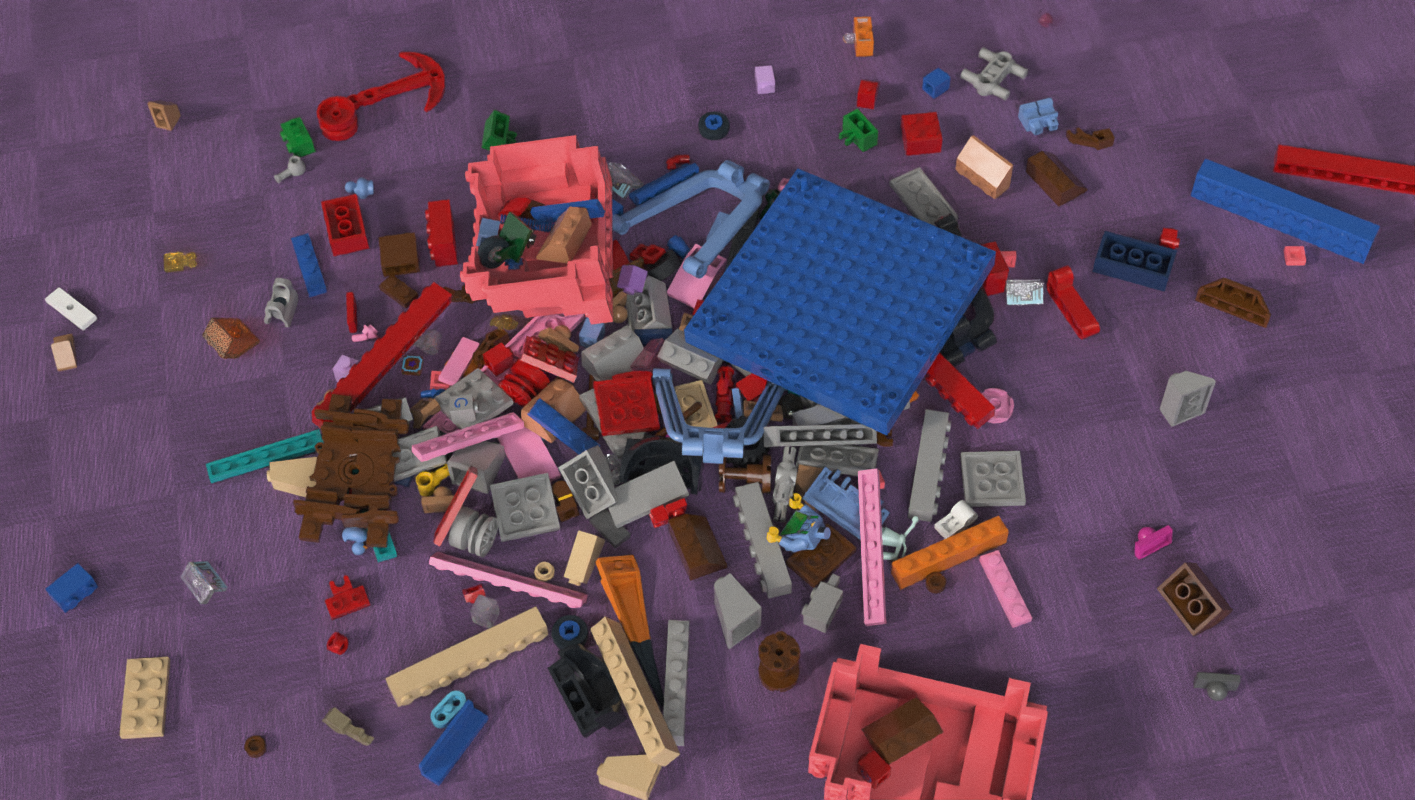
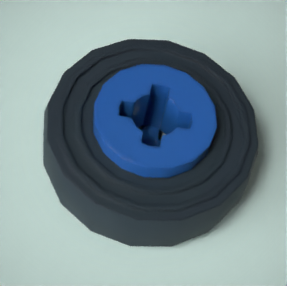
[698,111,730,140]
[551,615,589,649]

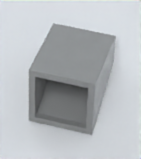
[447,441,505,494]
[714,573,761,649]

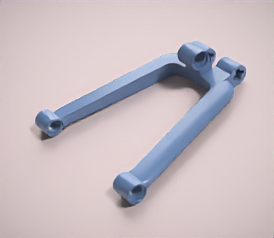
[613,160,770,279]
[653,368,786,464]

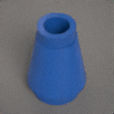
[667,235,690,259]

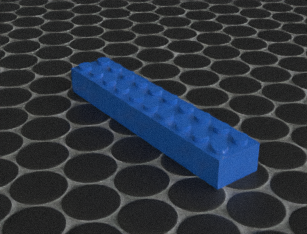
[1191,159,1380,264]

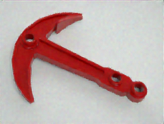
[347,52,445,112]

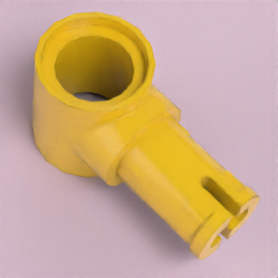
[416,464,450,497]

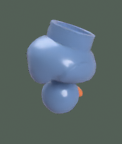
[345,177,374,199]
[342,527,368,555]

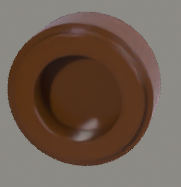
[925,572,946,594]
[244,735,267,758]

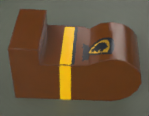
[552,481,580,522]

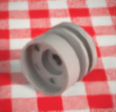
[449,507,498,557]

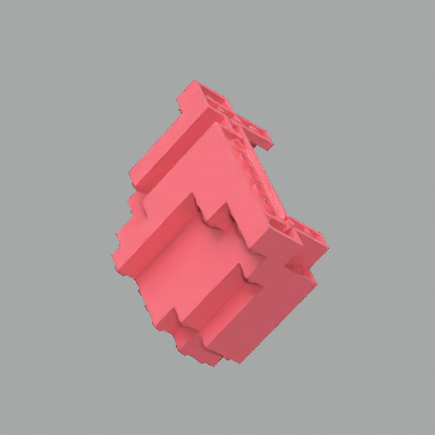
[460,135,613,325]
[808,644,1048,800]

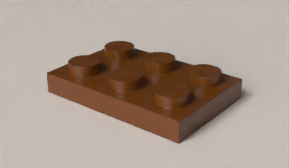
[786,523,857,588]

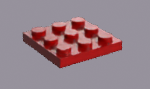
[520,336,579,383]
[593,376,660,436]

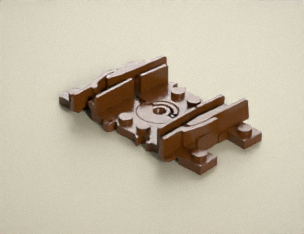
[293,394,409,547]

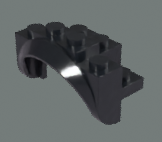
[620,435,705,495]
[547,644,627,738]

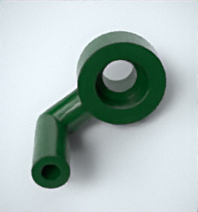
[759,189,781,220]

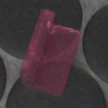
[630,338,665,372]

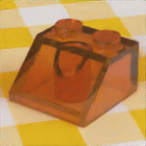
[202,317,260,359]

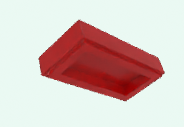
[346,292,357,333]

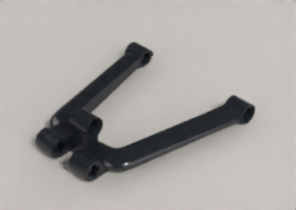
[934,213,997,367]

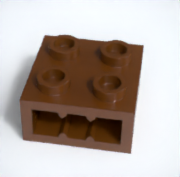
[379,232,420,277]

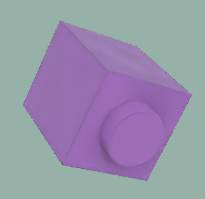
[617,265,648,295]

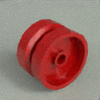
[316,96,359,141]

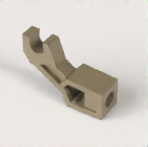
[322,707,374,746]

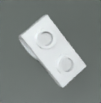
[934,500,978,539]

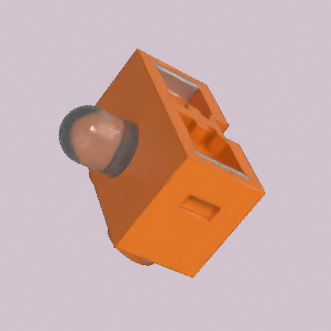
[843,16,874,57]

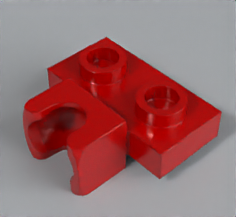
[649,498,687,528]
[324,575,370,620]

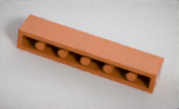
[891,515,1009,590]

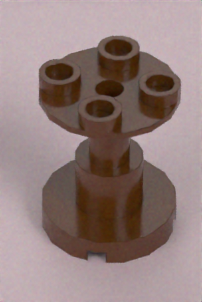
[719,454,771,494]
[758,631,801,692]

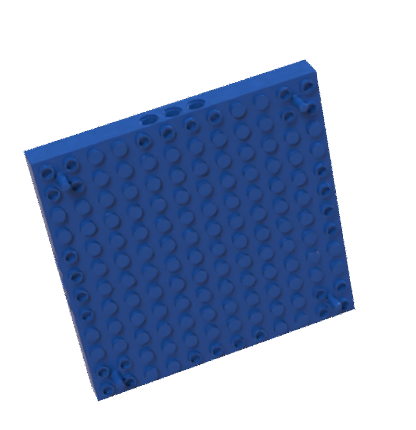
[684,168,996,435]

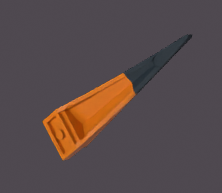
[595,555,664,706]

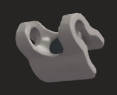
[264,278,298,328]

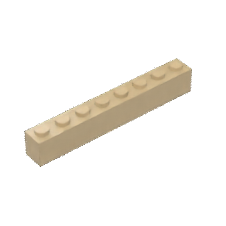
[385,607,548,707]
[590,617,680,767]

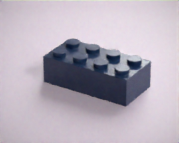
[1092,231,1177,292]

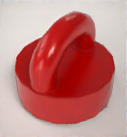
[327,632,349,655]

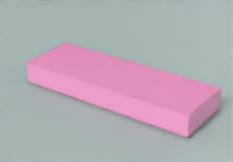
[438,337,480,386]

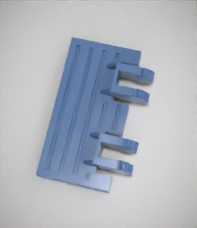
[802,467,890,540]

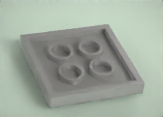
[433,368,513,429]
[960,451,1026,507]
[490,473,560,542]

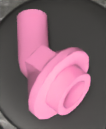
[352,324,379,342]

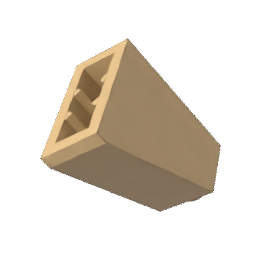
[267,457,317,497]
[564,530,605,586]
[597,755,662,800]

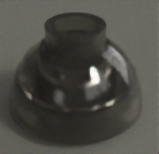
[778,394,804,419]

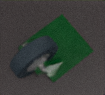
[477,212,532,269]

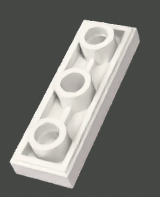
[45,287,97,331]

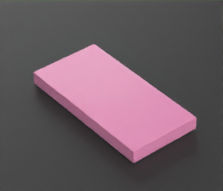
[496,427,561,482]

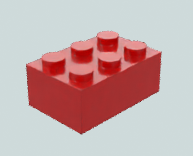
[321,194,369,256]
[425,199,458,267]

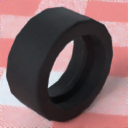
[645,250,681,281]

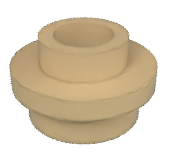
[534,562,555,582]

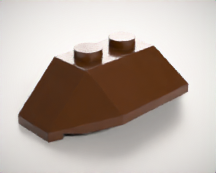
[1195,277,1271,328]

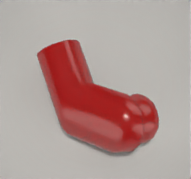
[666,155,690,170]

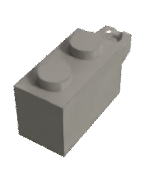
[802,574,843,633]

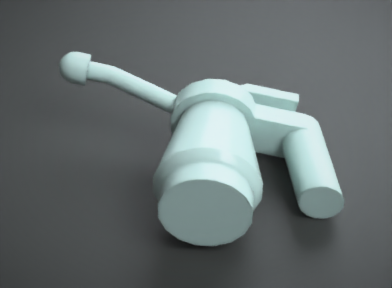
[882,516,918,561]

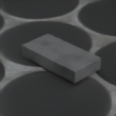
[590,509,631,549]

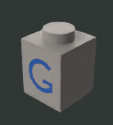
[449,394,479,424]

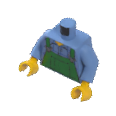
[766,493,831,552]

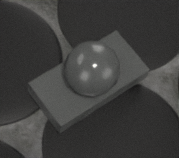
[1194,672,1240,701]

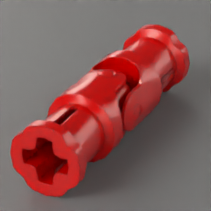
[715,366,735,423]

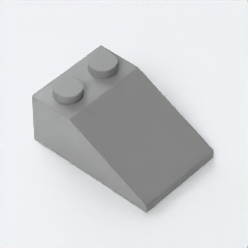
[558,445,618,519]

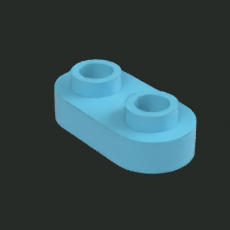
[431,691,467,728]

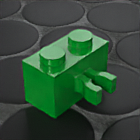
[839,109,878,152]
[481,110,517,151]
[280,117,315,158]

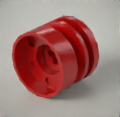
[498,358,550,408]

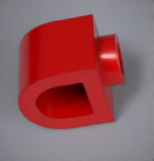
[1159,228,1180,249]

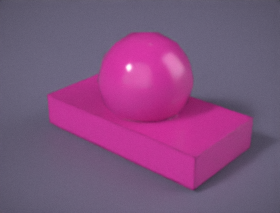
[1135,525,1173,560]

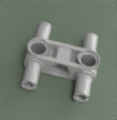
[960,47,1028,101]
[772,446,797,522]

